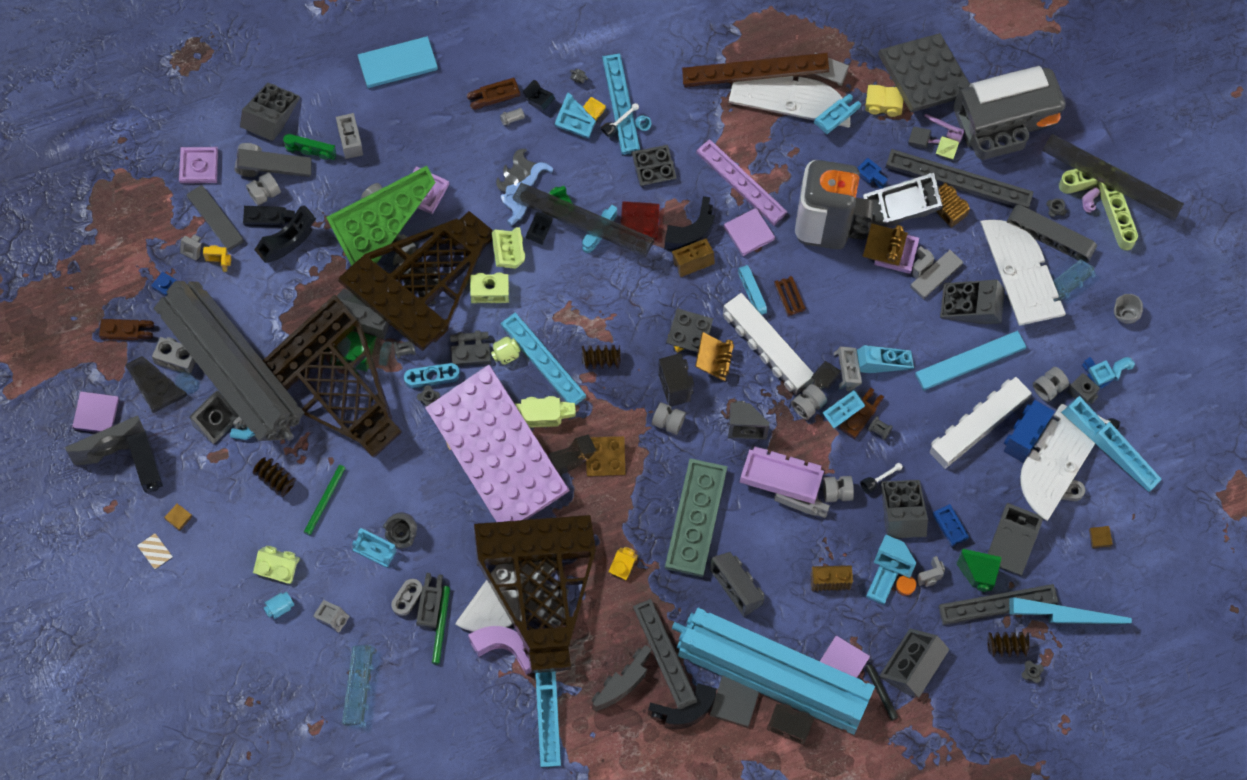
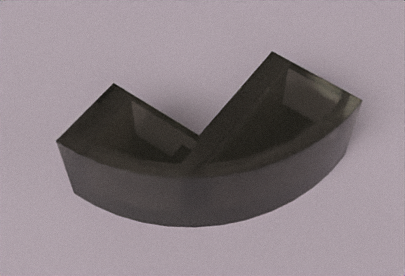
[548,434,597,475]

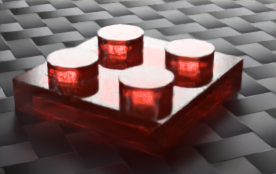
[620,201,659,241]

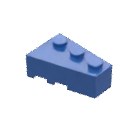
[1003,400,1055,463]

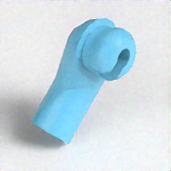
[1112,357,1135,381]
[230,426,255,440]

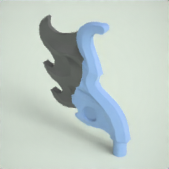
[496,149,553,226]

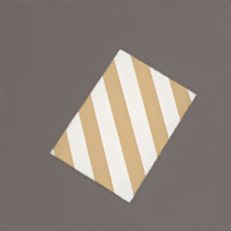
[137,534,172,569]

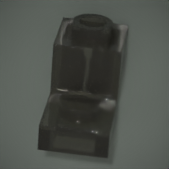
[811,361,842,390]

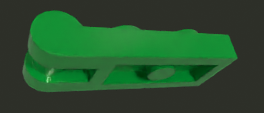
[283,134,336,160]

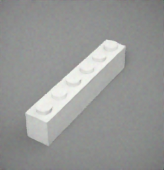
[723,293,815,395]
[929,377,1032,469]

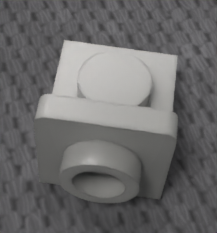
[912,246,934,279]
[313,600,349,632]

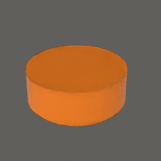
[896,575,916,596]

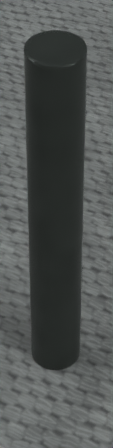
[865,664,899,721]

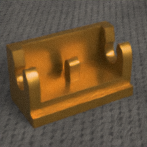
[672,239,715,277]

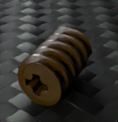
[582,344,621,369]
[252,457,296,497]
[987,632,1030,658]

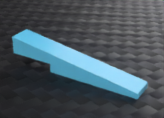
[1061,396,1162,492]
[1009,597,1132,624]
[536,671,561,767]

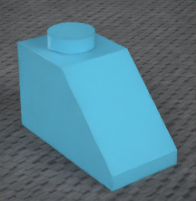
[874,535,916,578]

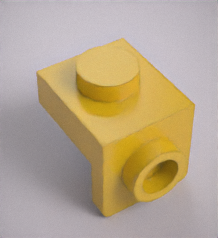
[203,245,231,272]
[609,547,639,580]

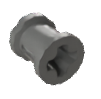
[393,341,416,359]
[868,416,893,441]

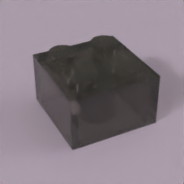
[658,353,694,407]

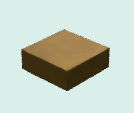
[164,503,193,531]
[1089,526,1113,548]

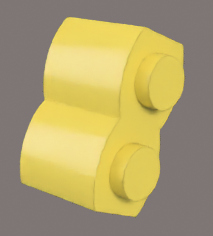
[865,85,904,117]

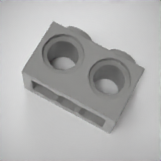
[336,113,363,159]
[152,337,196,375]

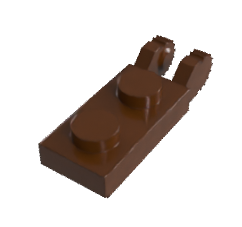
[467,78,520,110]
[99,319,154,340]
[839,388,884,440]

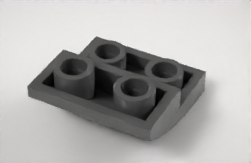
[632,145,676,186]

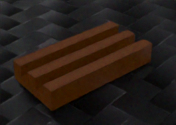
[774,276,806,317]

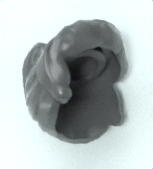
[383,512,417,549]

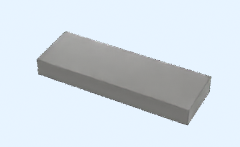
[910,250,963,300]

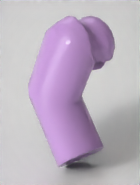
[1082,187,1100,212]

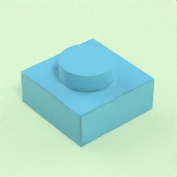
[1088,360,1116,386]

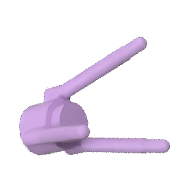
[924,114,964,144]

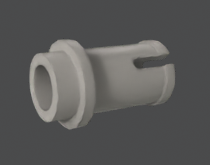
[500,108,525,126]

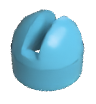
[635,115,651,131]

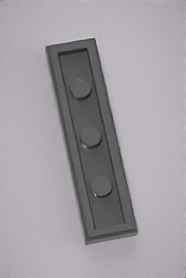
[237,149,311,177]
[186,185,244,252]

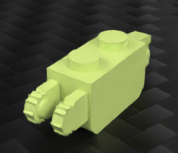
[515,396,576,428]

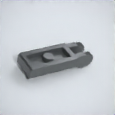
[416,573,443,628]

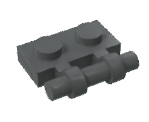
[450,330,491,366]

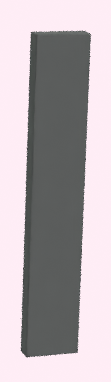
[938,584,1059,625]
[633,599,697,710]

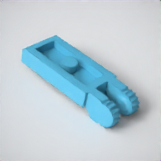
[814,94,861,134]
[582,205,617,253]

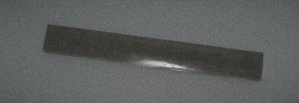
[1042,134,1184,221]
[512,182,654,257]

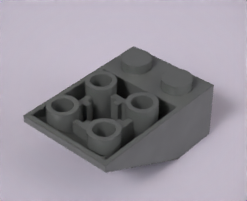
[240,83,300,141]
[940,280,1005,324]
[881,480,928,538]
[987,503,1043,576]

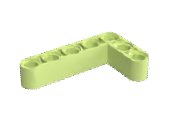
[1059,162,1138,250]

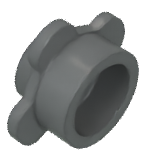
[570,69,588,84]
[1046,198,1067,217]
[417,385,440,407]
[1021,661,1044,683]

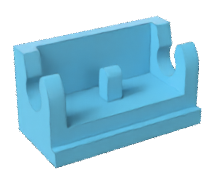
[823,390,865,428]
[352,528,396,568]

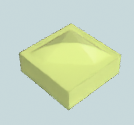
[936,136,959,160]

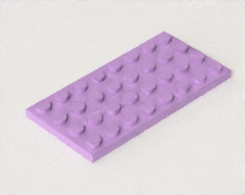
[425,365,570,522]

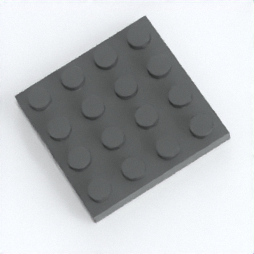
[878,33,970,113]

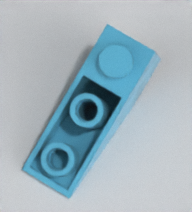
[857,345,914,373]

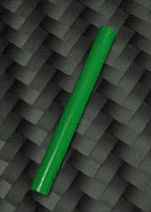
[304,465,346,536]
[432,586,450,665]

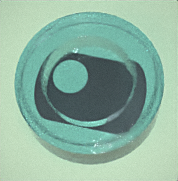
[175,372,195,392]

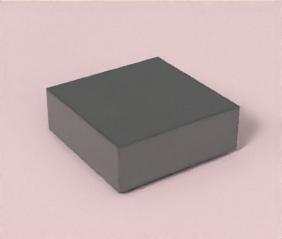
[908,127,931,149]

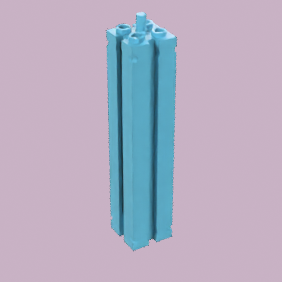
[672,608,875,735]

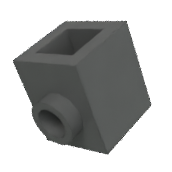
[1067,373,1100,404]

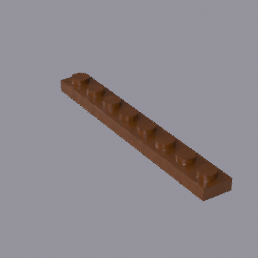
[682,52,829,87]

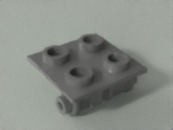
[666,308,713,352]

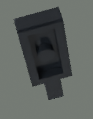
[243,206,295,227]

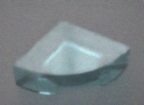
[379,341,392,366]

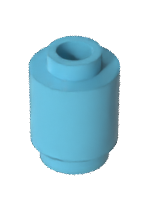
[263,592,294,619]

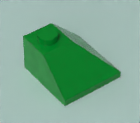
[330,331,376,372]
[957,549,1002,592]

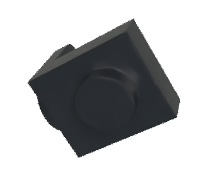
[523,80,555,111]
[525,212,553,245]

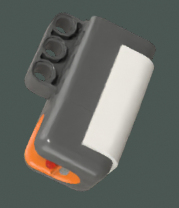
[954,66,1066,160]
[795,160,874,249]

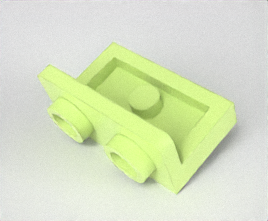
[492,227,525,269]
[253,546,300,584]

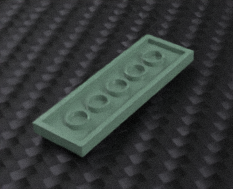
[665,458,728,577]

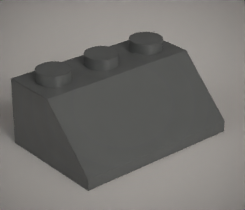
[337,288,390,339]
[710,552,765,617]
[879,628,950,698]

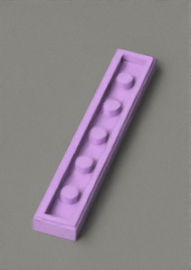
[696,139,788,226]

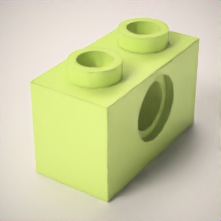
[470,273,509,303]

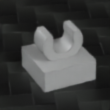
[180,235,201,261]

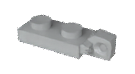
[774,494,830,518]

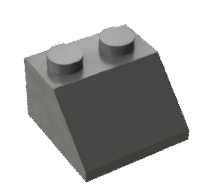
[728,401,769,440]

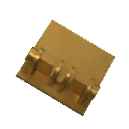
[863,223,908,266]
[695,332,734,381]
[586,436,625,476]

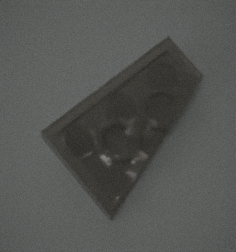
[125,356,187,413]

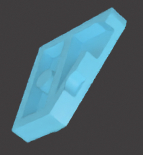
[554,93,596,139]

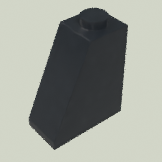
[126,431,163,492]

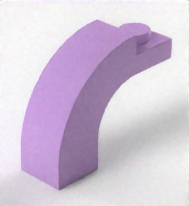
[468,626,531,675]

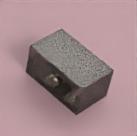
[767,703,814,745]

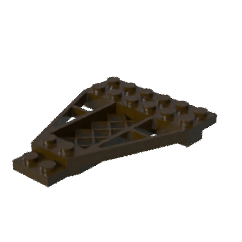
[338,211,494,351]
[262,294,402,458]
[473,515,596,673]

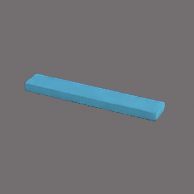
[602,54,640,155]
[500,312,586,405]
[915,331,1026,391]

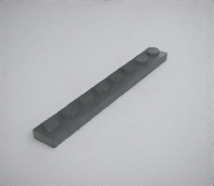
[885,149,1034,209]

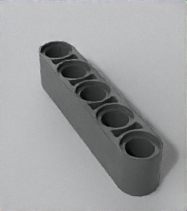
[1007,205,1097,263]

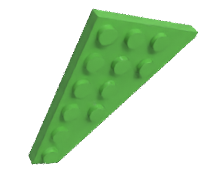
[326,166,436,266]

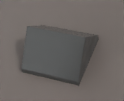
[189,390,239,444]

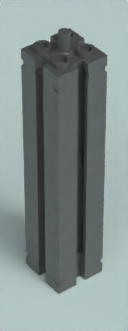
[153,281,304,441]

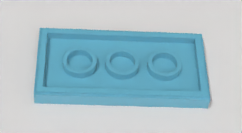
[358,36,438,88]

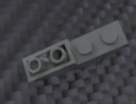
[592,645,652,711]

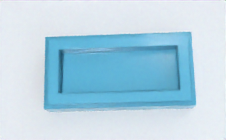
[866,565,898,605]

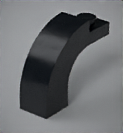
[664,196,715,251]
[254,205,316,263]
[648,683,717,729]

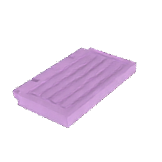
[739,447,824,504]

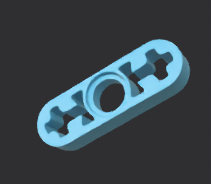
[738,265,767,315]
[404,363,460,388]

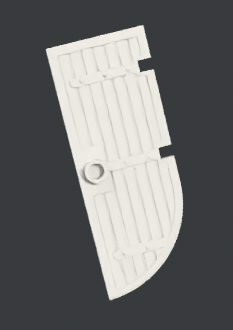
[728,76,850,128]
[980,220,1066,326]
[1020,404,1095,521]
[455,559,563,632]

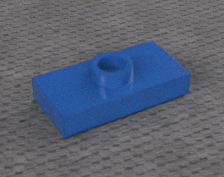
[932,504,969,547]

